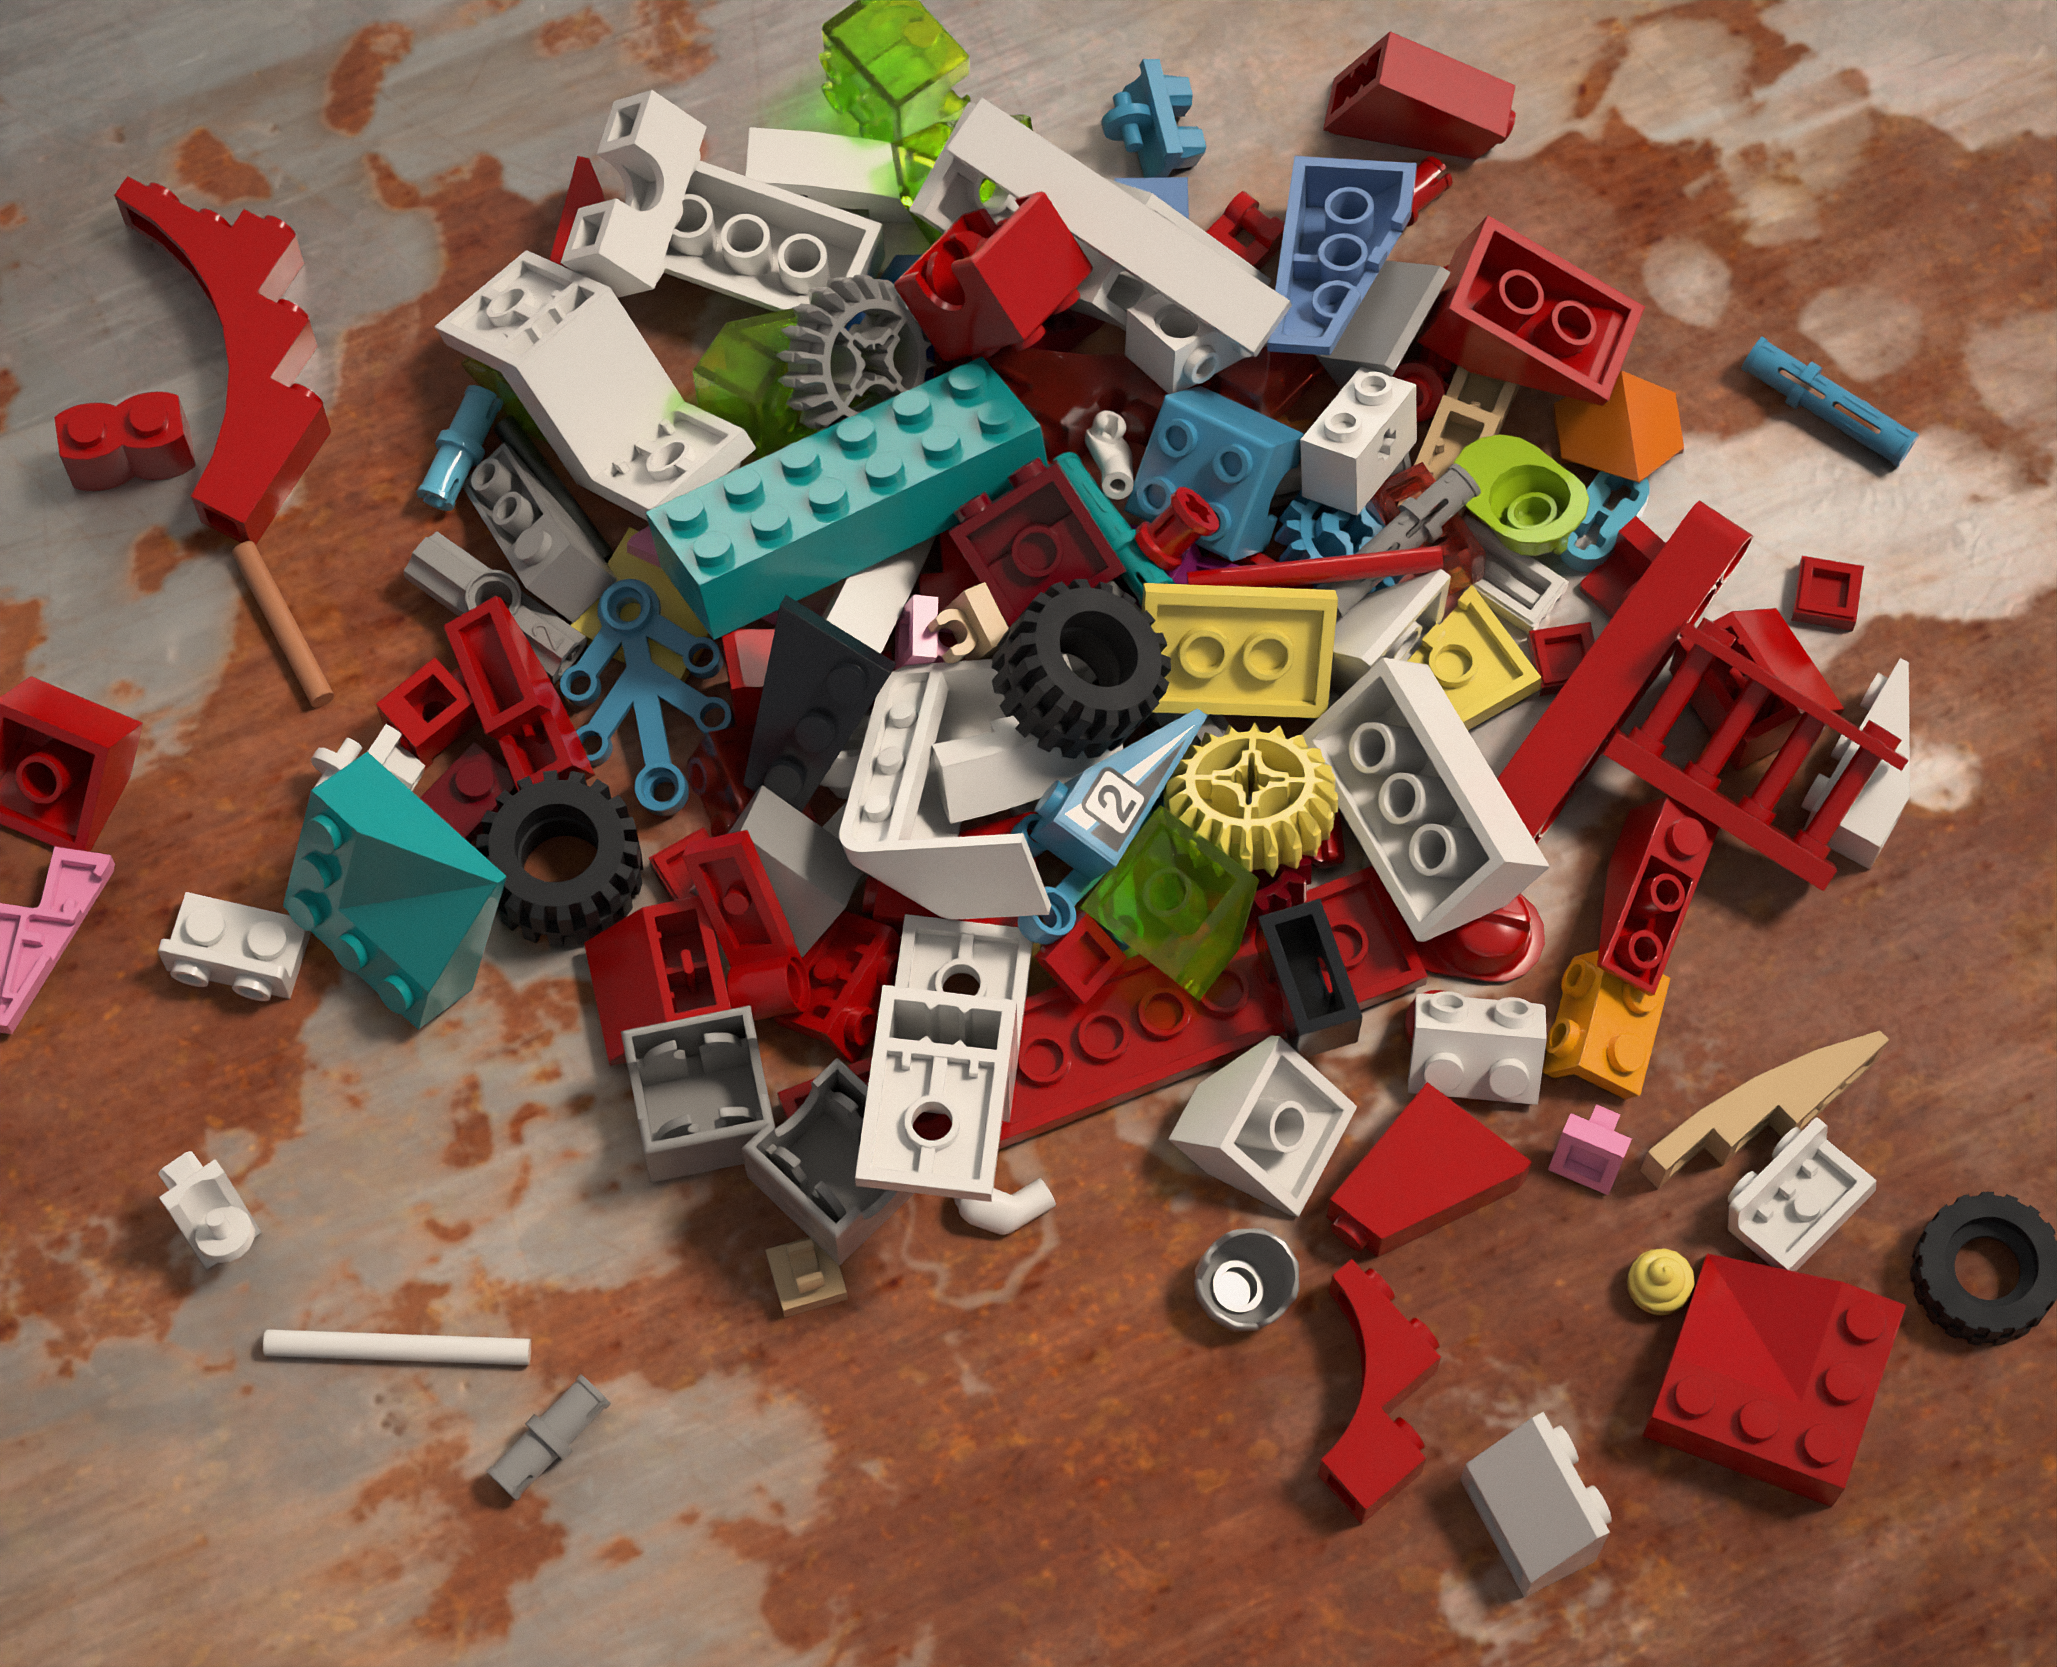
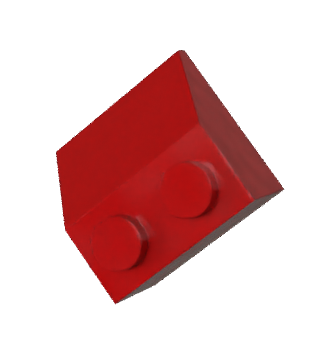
[0,676,143,852]

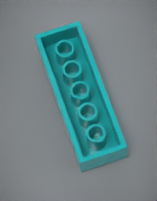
[646,356,1048,640]

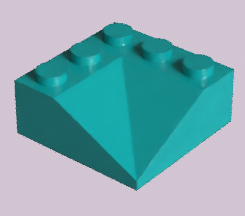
[283,752,507,1030]

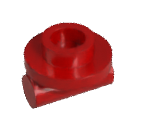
[1392,360,1450,422]

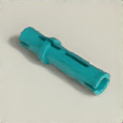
[1048,452,1176,606]

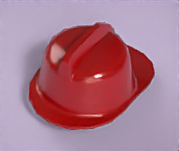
[1396,893,1545,982]

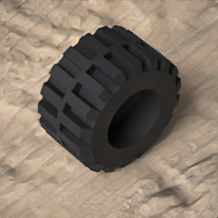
[991,579,1171,759]
[476,770,644,947]

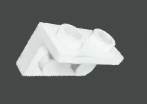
[157,892,311,1001]

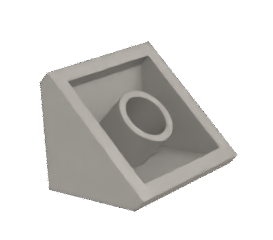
[1316,260,1451,390]
[689,785,862,958]

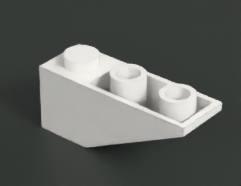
[1801,658,1910,869]

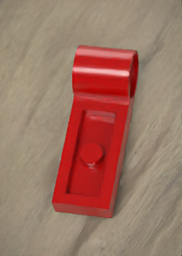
[682,830,811,1021]

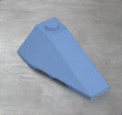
[1267,156,1417,355]

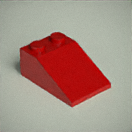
[1417,215,1645,406]

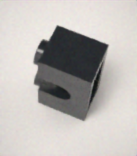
[1255,899,1363,1058]

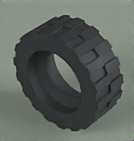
[1910,1192,2057,1346]

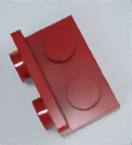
[773,910,901,1064]

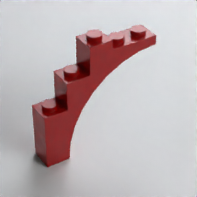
[114,176,331,545]

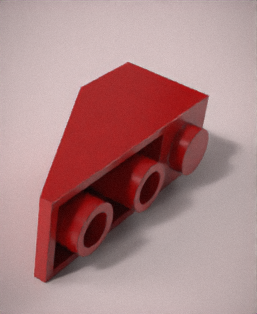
[1597,796,1719,996]

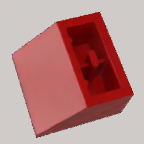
[1669,608,1844,771]
[584,895,731,1066]

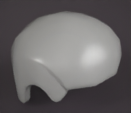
[1194,1228,1299,1332]

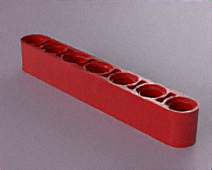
[1497,500,1753,845]

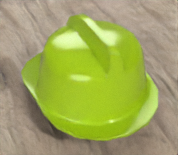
[1454,434,1590,556]

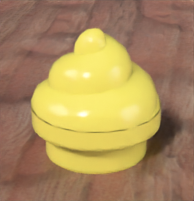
[1627,1248,1695,1315]

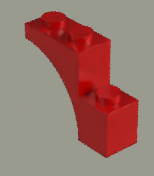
[1317,1259,1441,1525]

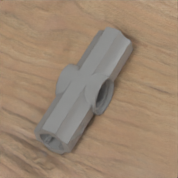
[404,531,587,684]

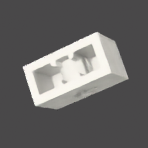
[1300,366,1417,516]

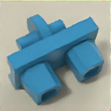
[1101,59,1206,178]

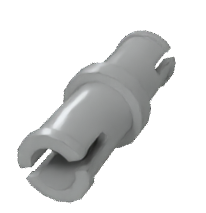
[486,1374,611,1501]

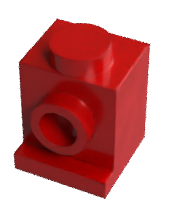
[376,657,480,771]

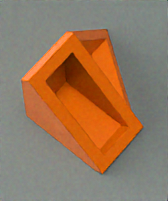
[1553,371,1684,483]

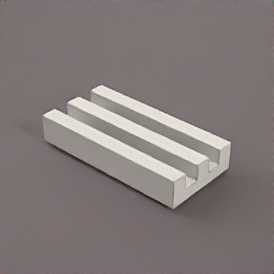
[1441,514,1569,634]

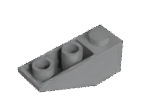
[462,442,617,623]

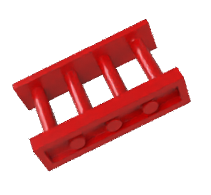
[1602,617,1909,892]

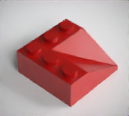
[1642,1253,1906,1507]

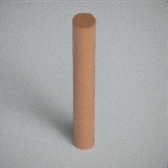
[232,541,335,708]

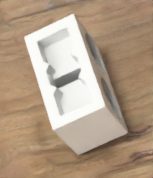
[1125,293,1268,394]

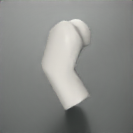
[1085,411,1134,500]
[954,1178,1056,1235]

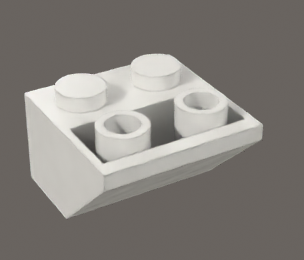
[1460,1412,1612,1598]

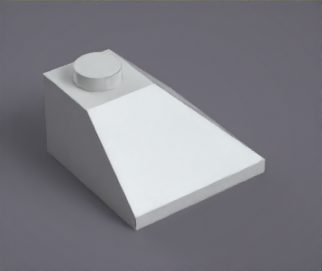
[1330,569,1451,696]
[1168,1035,1357,1217]

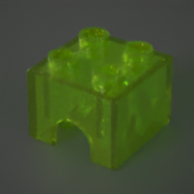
[819,0,971,150]

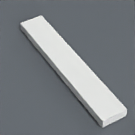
[946,98,1292,357]

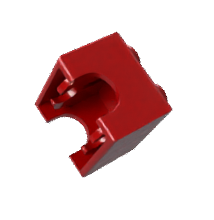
[894,191,1093,361]

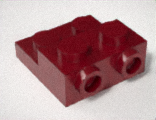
[948,457,1126,627]

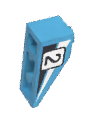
[1030,708,1207,881]

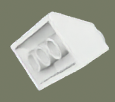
[663,161,885,327]
[1301,658,1550,942]

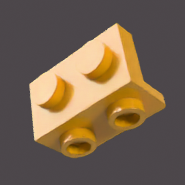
[1542,950,1671,1099]

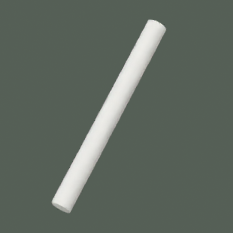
[263,1329,531,1365]

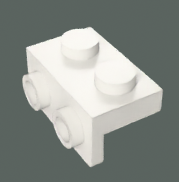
[1408,991,1547,1105]
[1728,1117,1877,1272]

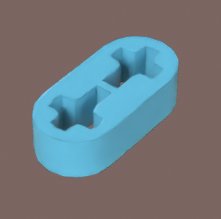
[1560,471,1650,572]

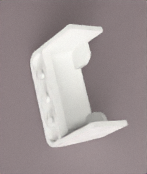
[839,654,1072,920]

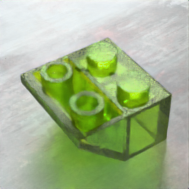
[693,308,798,459]

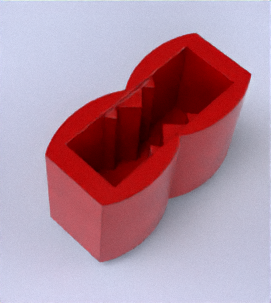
[54,392,196,491]

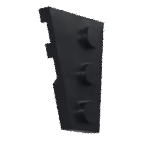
[743,595,896,813]

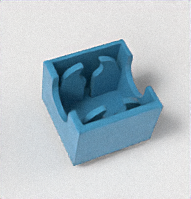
[1124,386,1305,562]

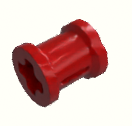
[1135,487,1219,571]

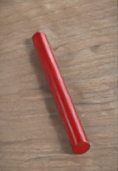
[1186,546,1443,588]

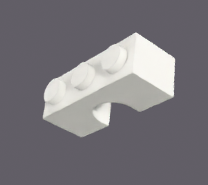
[561,90,706,298]

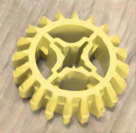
[1163,722,1338,880]

